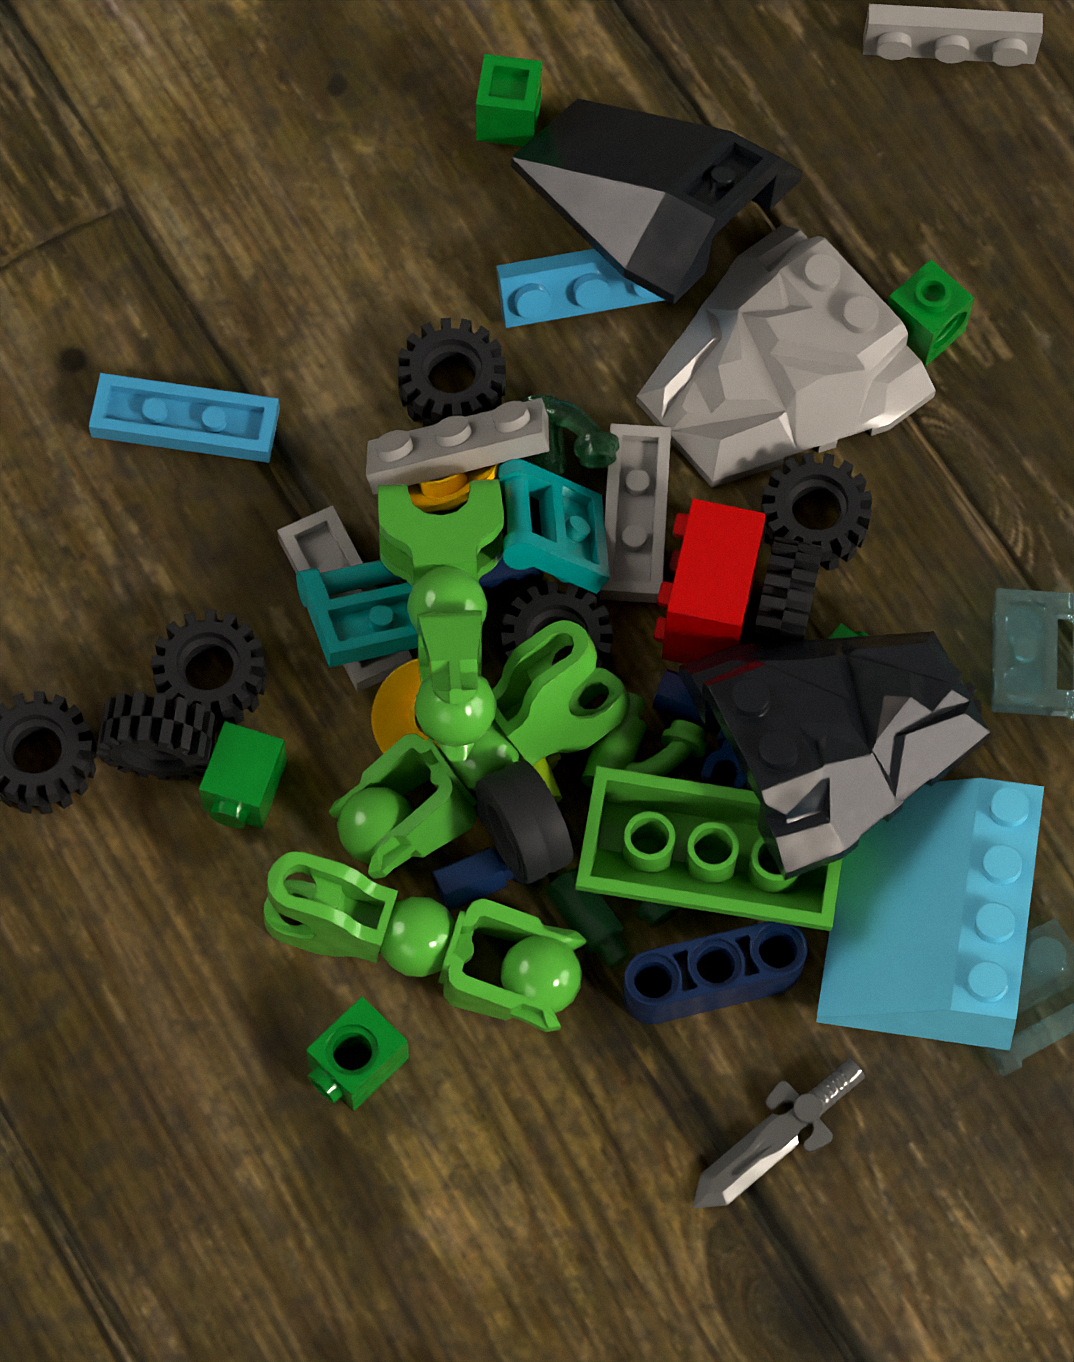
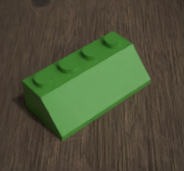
[575,766,842,931]

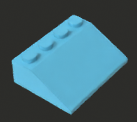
[816,778,1044,1051]

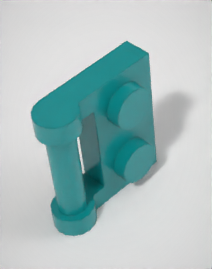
[497,459,610,594]
[296,560,418,668]

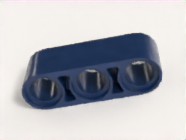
[622,921,807,1024]

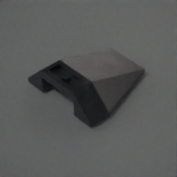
[510,98,803,304]

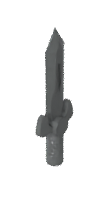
[692,1058,865,1208]

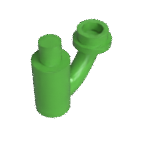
[580,692,707,790]

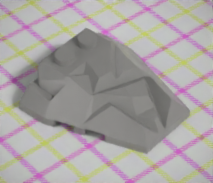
[636,224,936,488]

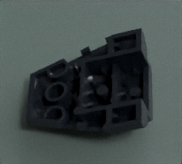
[679,631,990,881]

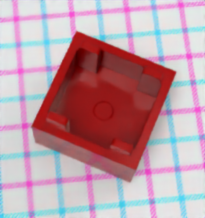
[653,498,766,664]

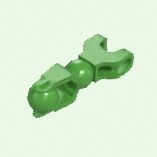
[378,479,504,761]
[329,620,630,879]
[263,852,586,1032]

